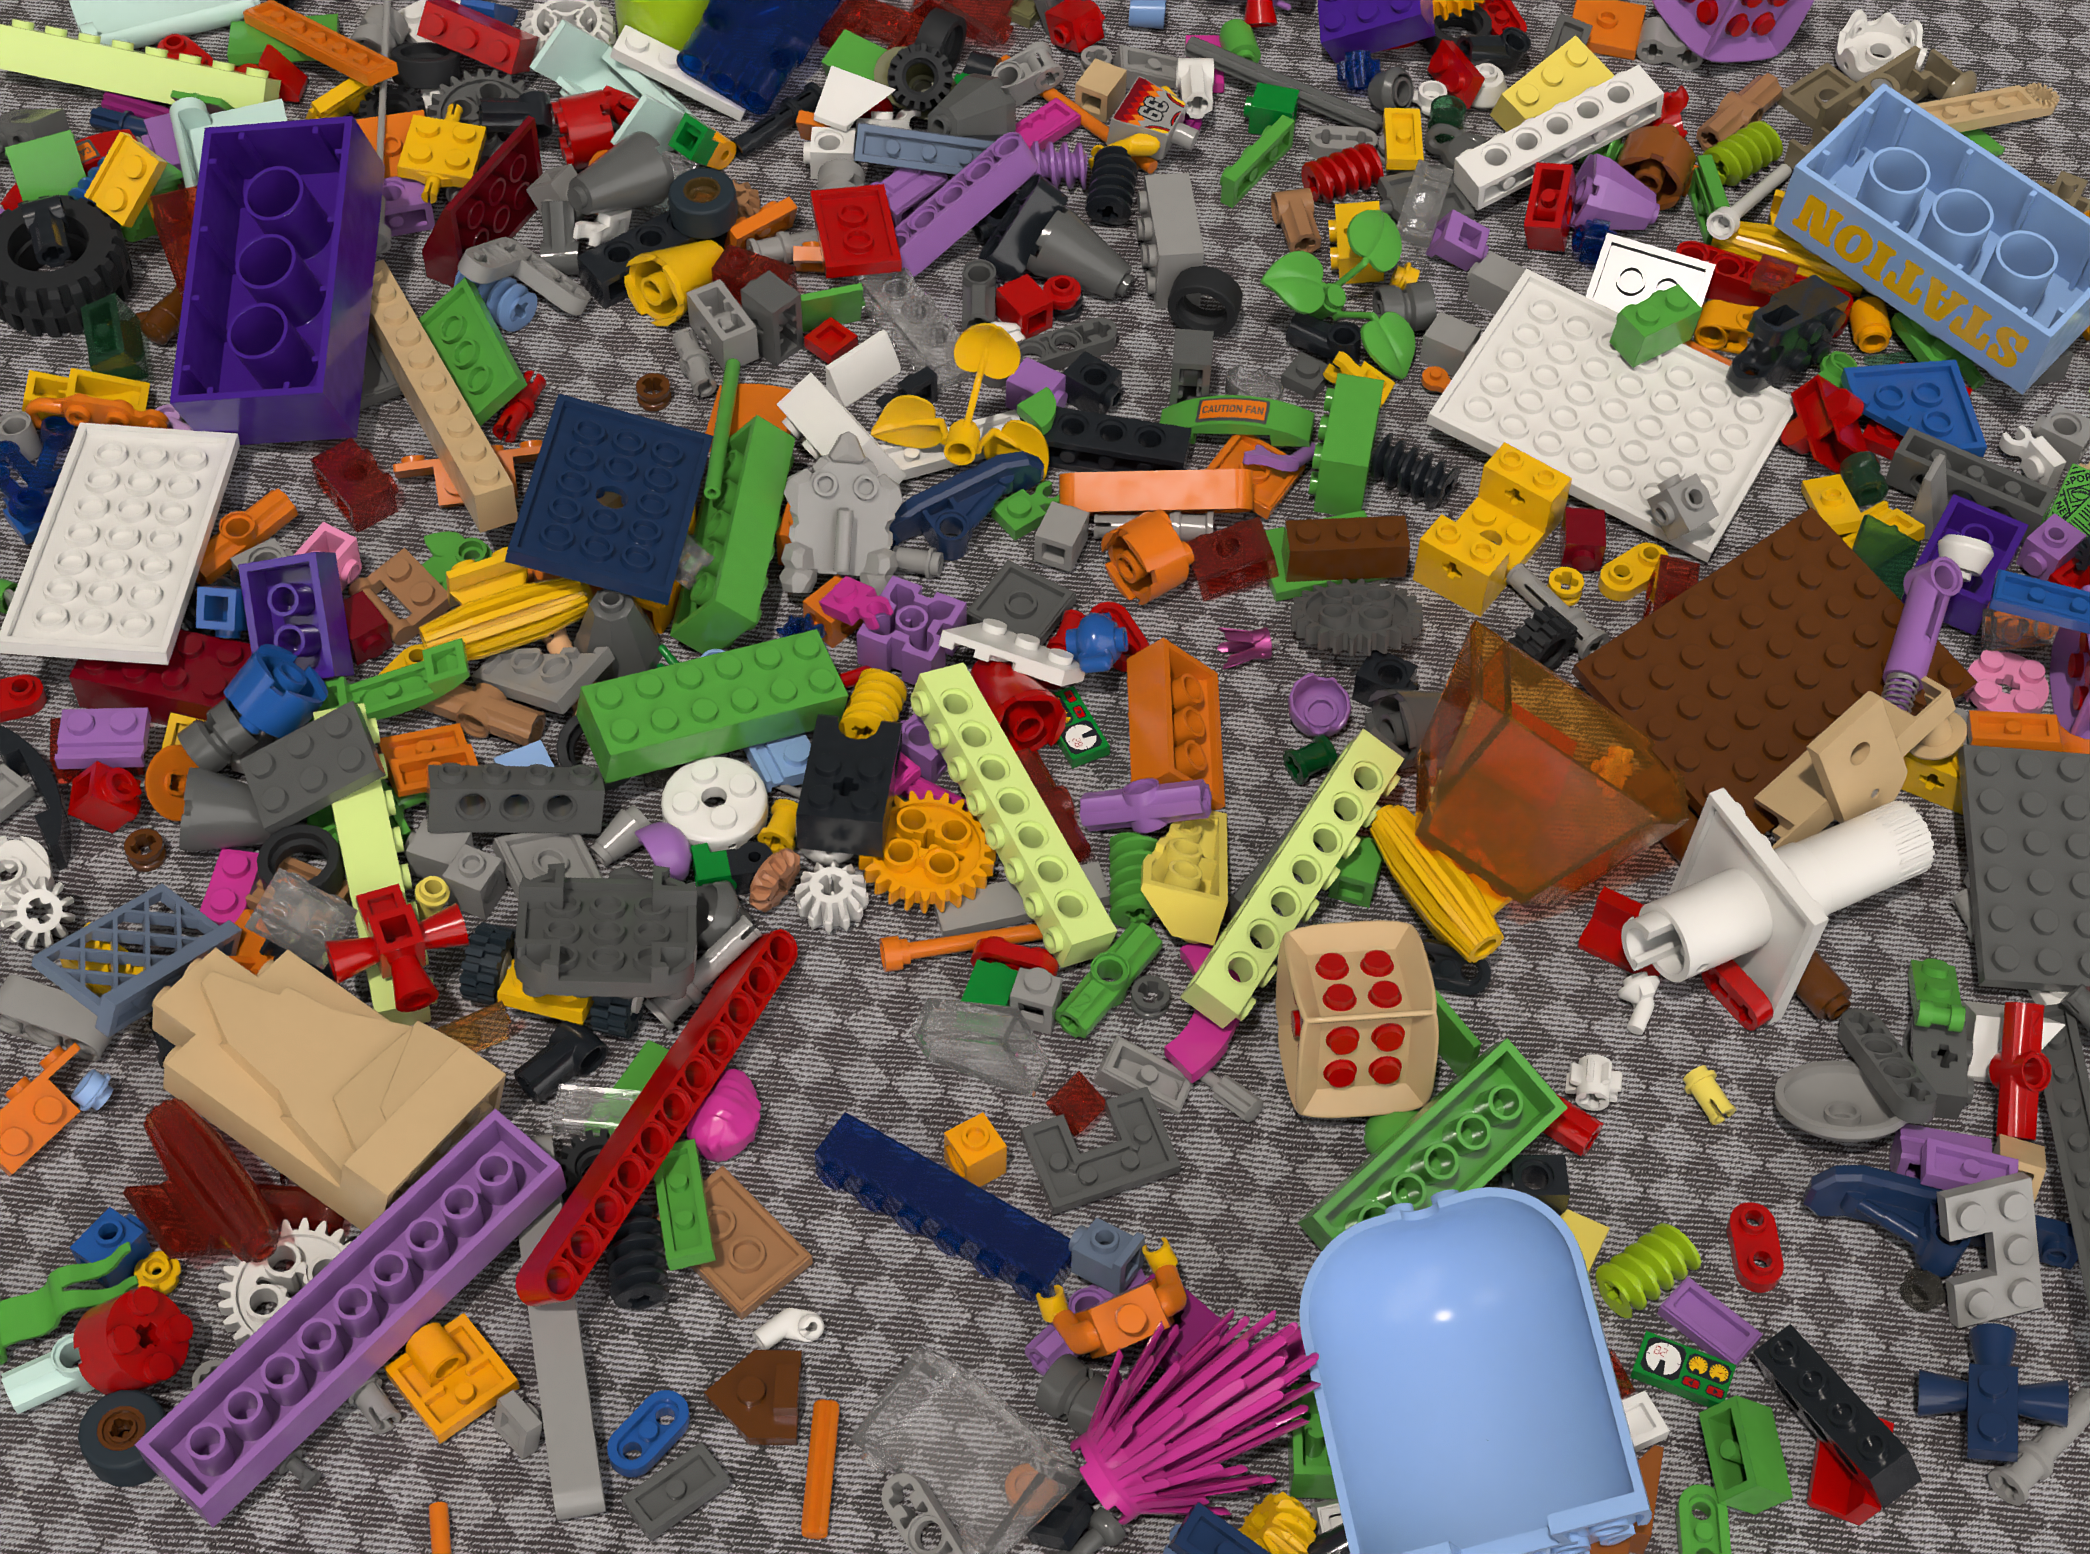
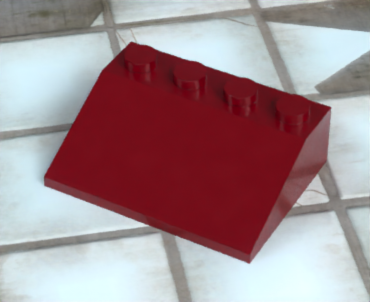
[422,116,543,288]

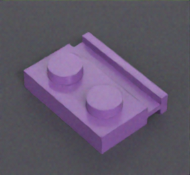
[54,707,151,769]

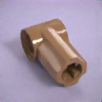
[1271,188,1321,254]

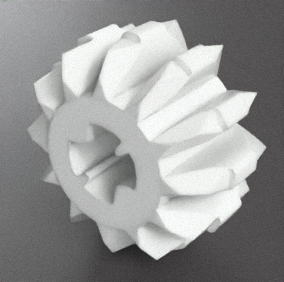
[795,859,869,935]
[0,875,76,950]

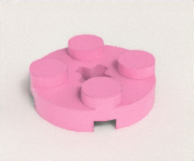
[1964,649,2049,714]

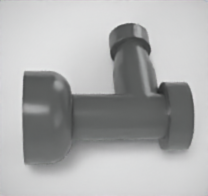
[1057,1507,1126,1554]

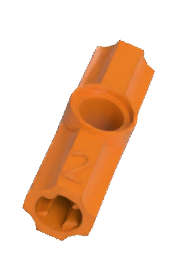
[196,488,298,586]

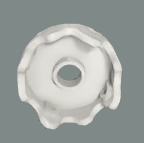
[1835,9,1928,82]
[661,757,769,852]

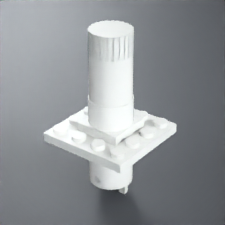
[1621,787,1935,1025]

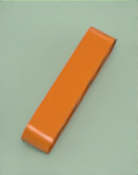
[1059,469,1253,516]

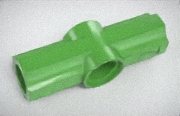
[1055,922,1163,1038]

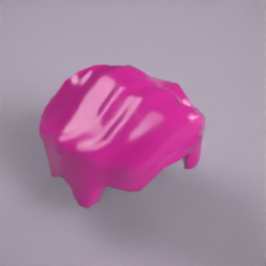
[685,1069,761,1163]

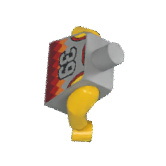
[1088,76,1199,170]

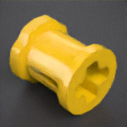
[757,799,798,854]

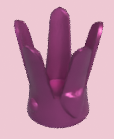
[1217,627,1280,669]

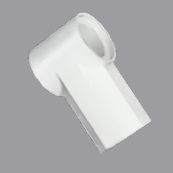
[1176,58,1214,119]

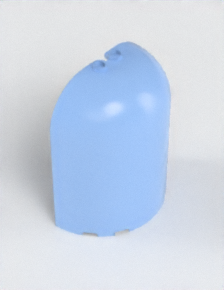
[1299,1187,1652,1554]

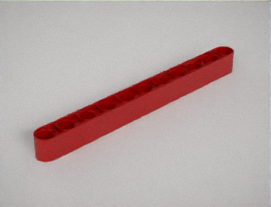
[515,929,798,1307]

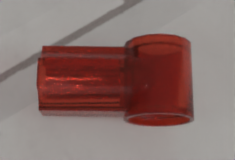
[251,1184,345,1236]

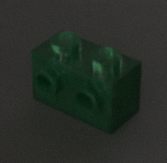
[81,293,149,381]

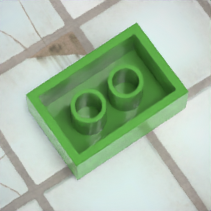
[1308,373,1384,515]

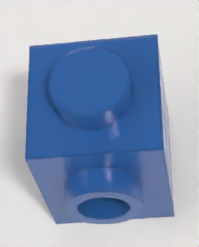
[196,586,248,638]
[69,1207,153,1288]

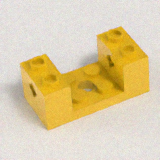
[1413,442,1572,617]

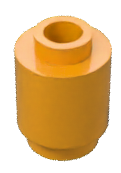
[1849,296,1892,353]

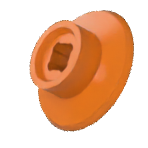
[144,745,199,821]

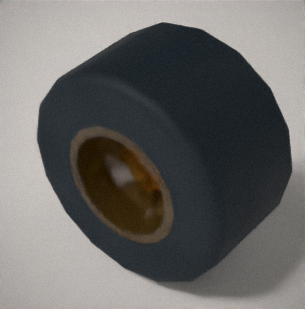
[668,168,738,239]

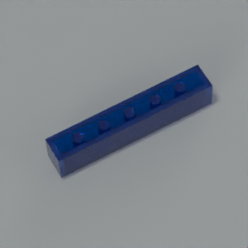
[814,1112,1072,1301]

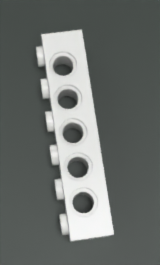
[1453,65,1664,211]

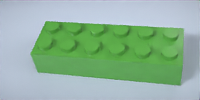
[670,415,795,654]
[576,629,848,784]
[1297,1038,1568,1251]

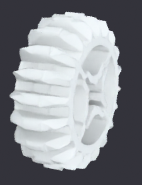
[520,0,617,62]

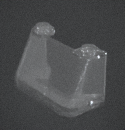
[850,1345,1083,1554]

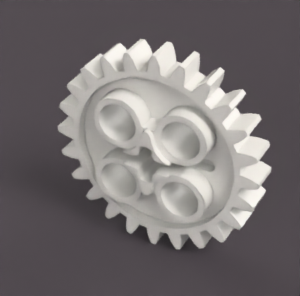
[218,1218,352,1348]

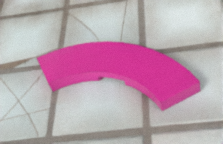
[1164,932,1241,1084]

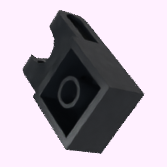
[1726,274,1850,393]
[796,714,903,858]

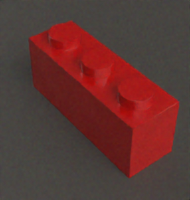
[417,0,539,75]

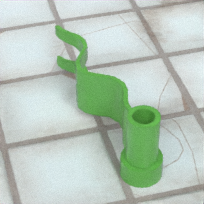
[0,1242,139,1365]

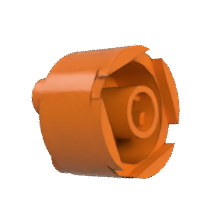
[1101,509,1194,605]

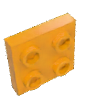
[384,1313,520,1444]

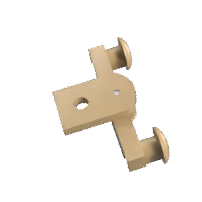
[1754,676,1967,850]

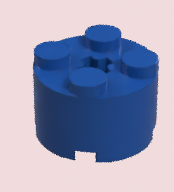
[224,644,328,739]

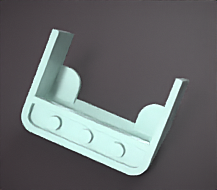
[529,19,700,156]

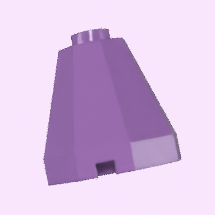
[1570,154,1660,230]

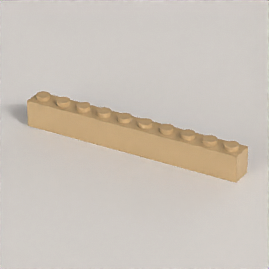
[368,259,518,533]

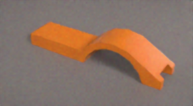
[1967,710,2090,754]

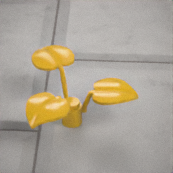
[871,323,1049,482]

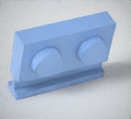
[743,733,811,793]

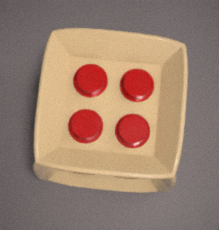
[1276,920,1439,1118]

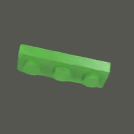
[1219,115,1295,208]
[654,1139,716,1271]

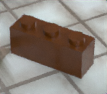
[1281,515,1411,582]

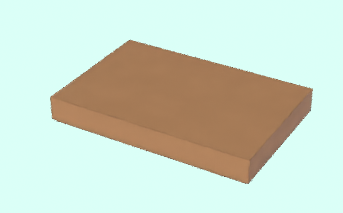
[654,1166,813,1320]

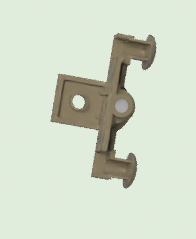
[1777,46,1977,169]

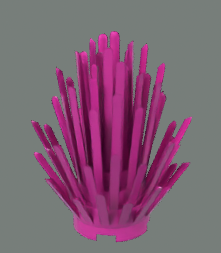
[1070,1308,1321,1525]

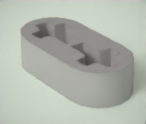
[1308,125,1378,159]

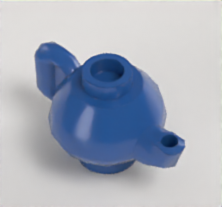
[1065,612,1128,673]

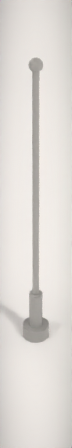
[376,0,393,254]

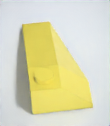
[1141,810,1228,946]

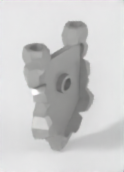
[779,431,903,596]

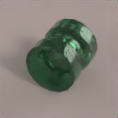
[1427,95,1466,144]
[1839,451,1889,506]

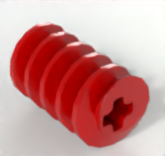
[1301,143,1384,204]

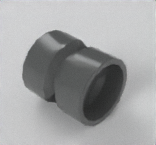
[1372,281,1437,331]
[177,698,260,773]
[1035,1354,1120,1435]

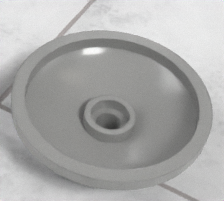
[1774,1060,1907,1143]

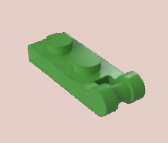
[1908,959,1966,1033]

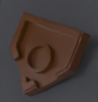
[704,1350,802,1446]

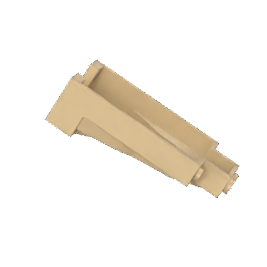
[152,947,506,1231]

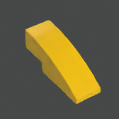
[22,368,150,424]

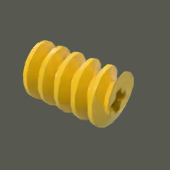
[838,668,908,739]

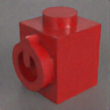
[1044,0,1105,53]
[68,761,142,834]

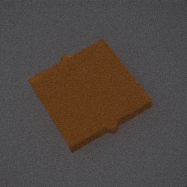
[435,1000,512,1053]

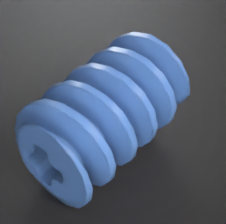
[454,271,537,332]

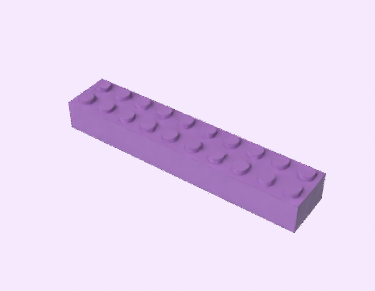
[135,1108,567,1528]

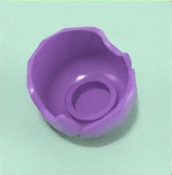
[1288,673,1352,737]
[635,822,693,881]

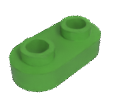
[1675,1484,1732,1554]

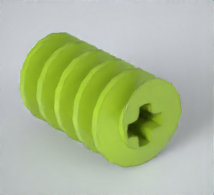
[1703,121,1783,186]
[1595,1223,1702,1319]

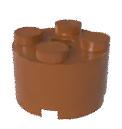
[1616,123,1696,211]

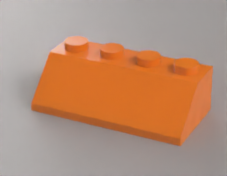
[1127,637,1225,810]

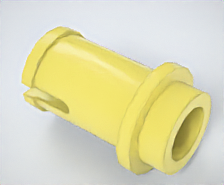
[414,876,450,921]
[1683,1065,1736,1125]

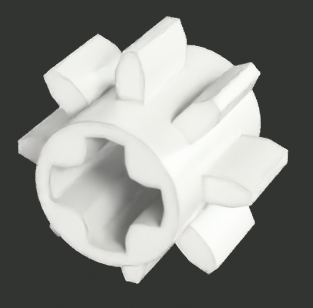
[1565,1055,1622,1111]

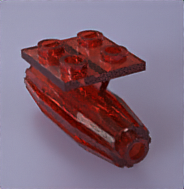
[123,1098,281,1263]

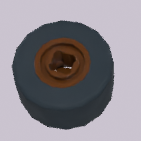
[78,1390,166,1487]

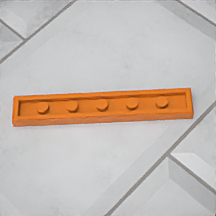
[243,0,399,87]

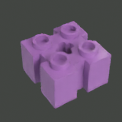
[857,576,967,685]

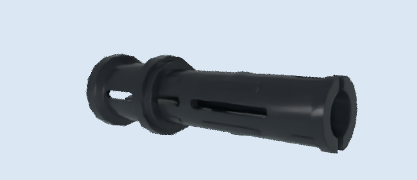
[731,82,822,160]

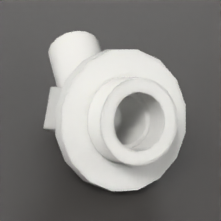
[1618,972,1660,1035]

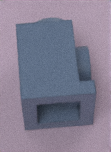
[1069,1217,1145,1295]

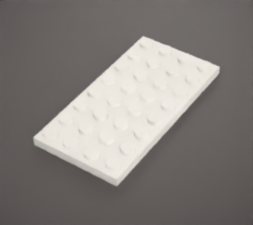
[0,422,240,665]

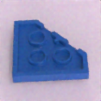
[1841,359,1987,457]

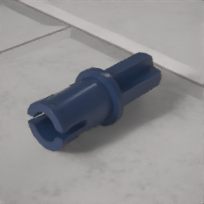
[89,107,147,138]

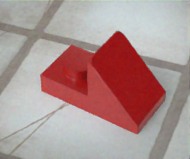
[234,44,308,102]

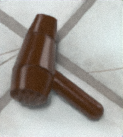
[105,278,186,345]

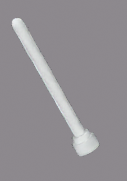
[1706,164,1792,240]

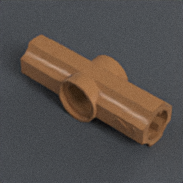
[1696,73,1783,151]
[419,683,546,746]

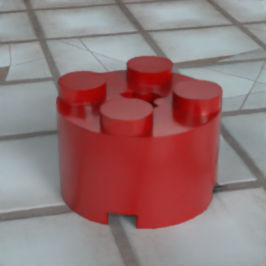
[551,89,615,171]
[73,1286,194,1395]

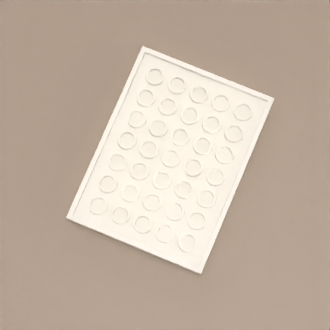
[1426,268,1796,562]

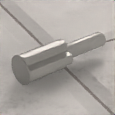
[1199,1070,1263,1122]

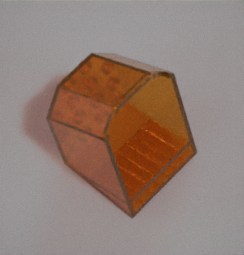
[1415,620,1689,905]

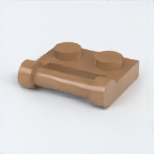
[348,547,451,645]

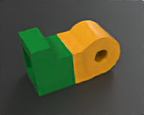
[668,112,736,170]

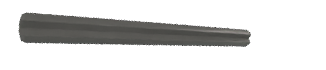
[1184,36,1383,134]

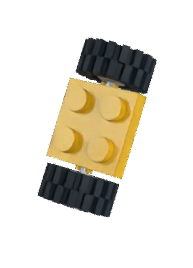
[459,922,646,1039]

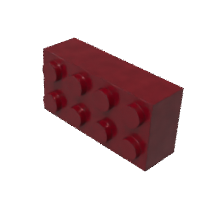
[69,629,252,725]

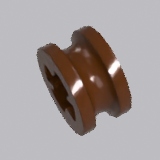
[636,373,671,411]
[124,829,167,872]

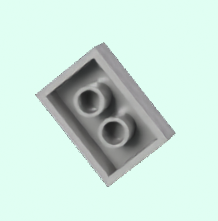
[1136,173,1204,309]

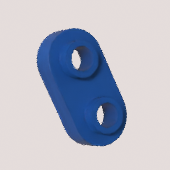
[607,1390,690,1477]

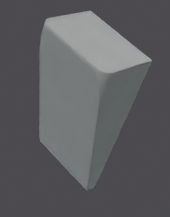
[1112,45,1177,88]
[1910,454,1948,540]
[1092,1035,1193,1115]

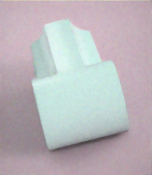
[1,1333,95,1414]

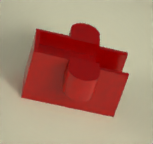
[1781,374,1870,477]

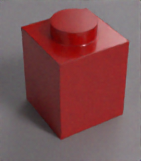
[996,274,1053,339]

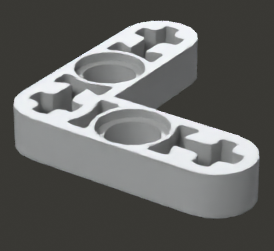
[457,237,591,315]

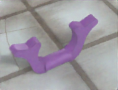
[1242,442,1316,472]

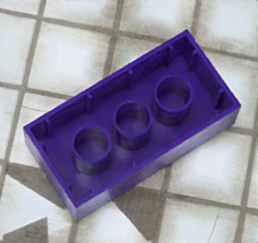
[170,116,385,445]

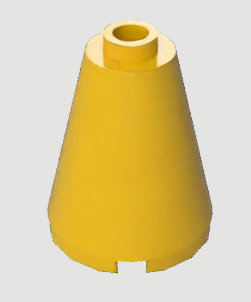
[624,240,727,326]

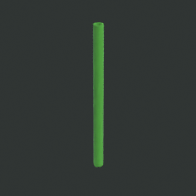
[704,358,741,499]

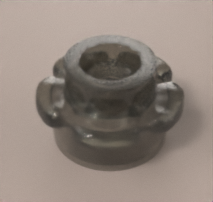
[1900,1268,1946,1313]

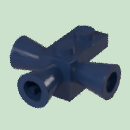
[1918,1323,2069,1462]

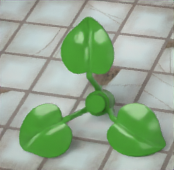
[1260,210,1415,380]

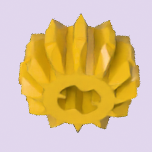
[1238,1492,1317,1554]

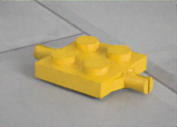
[397,104,487,204]

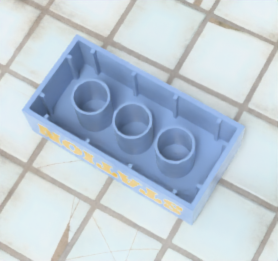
[1774,83,2090,395]

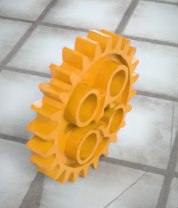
[858,790,996,913]

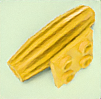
[1711,189,1863,297]
[418,547,593,661]
[1369,805,1514,963]

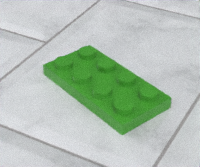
[418,277,528,426]

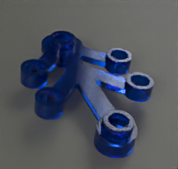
[0,416,74,524]

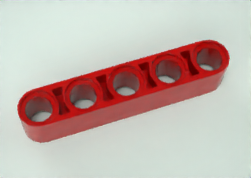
[1676,240,1853,338]

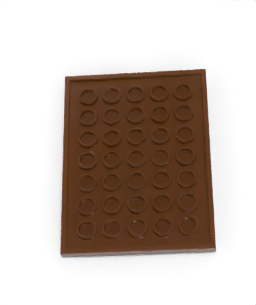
[1571,507,1978,836]

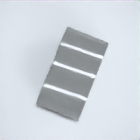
[1637,17,1703,70]

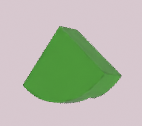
[1017,387,1056,436]

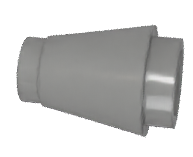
[590,805,651,867]

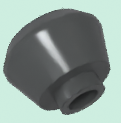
[1368,66,1414,112]

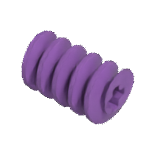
[1023,141,1087,189]

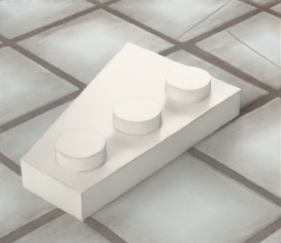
[938,619,1085,686]

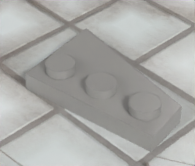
[471,647,615,714]

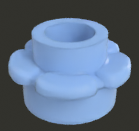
[71,1069,113,1111]

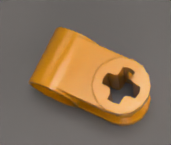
[1694,300,1760,354]

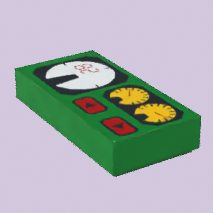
[1053,686,1110,769]
[1630,1331,1736,1408]

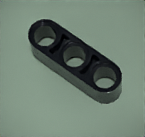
[978,173,1068,283]

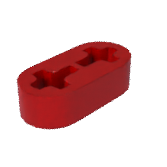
[1701,960,1774,1031]

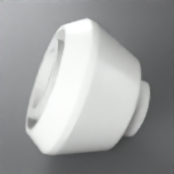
[1471,63,1508,110]
[1938,534,1994,582]

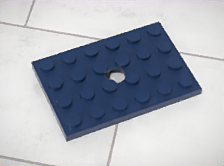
[505,393,713,605]

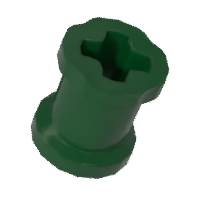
[1283,734,1338,785]

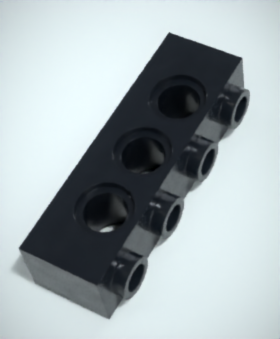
[577,210,728,309]
[1044,406,1192,472]
[1753,1324,1922,1509]

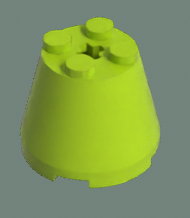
[614,0,724,61]

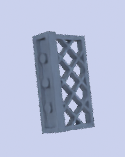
[854,123,995,175]
[31,883,242,1038]

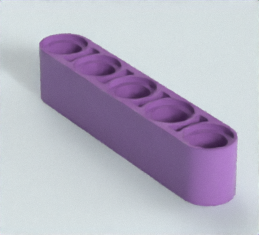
[894,132,1038,279]

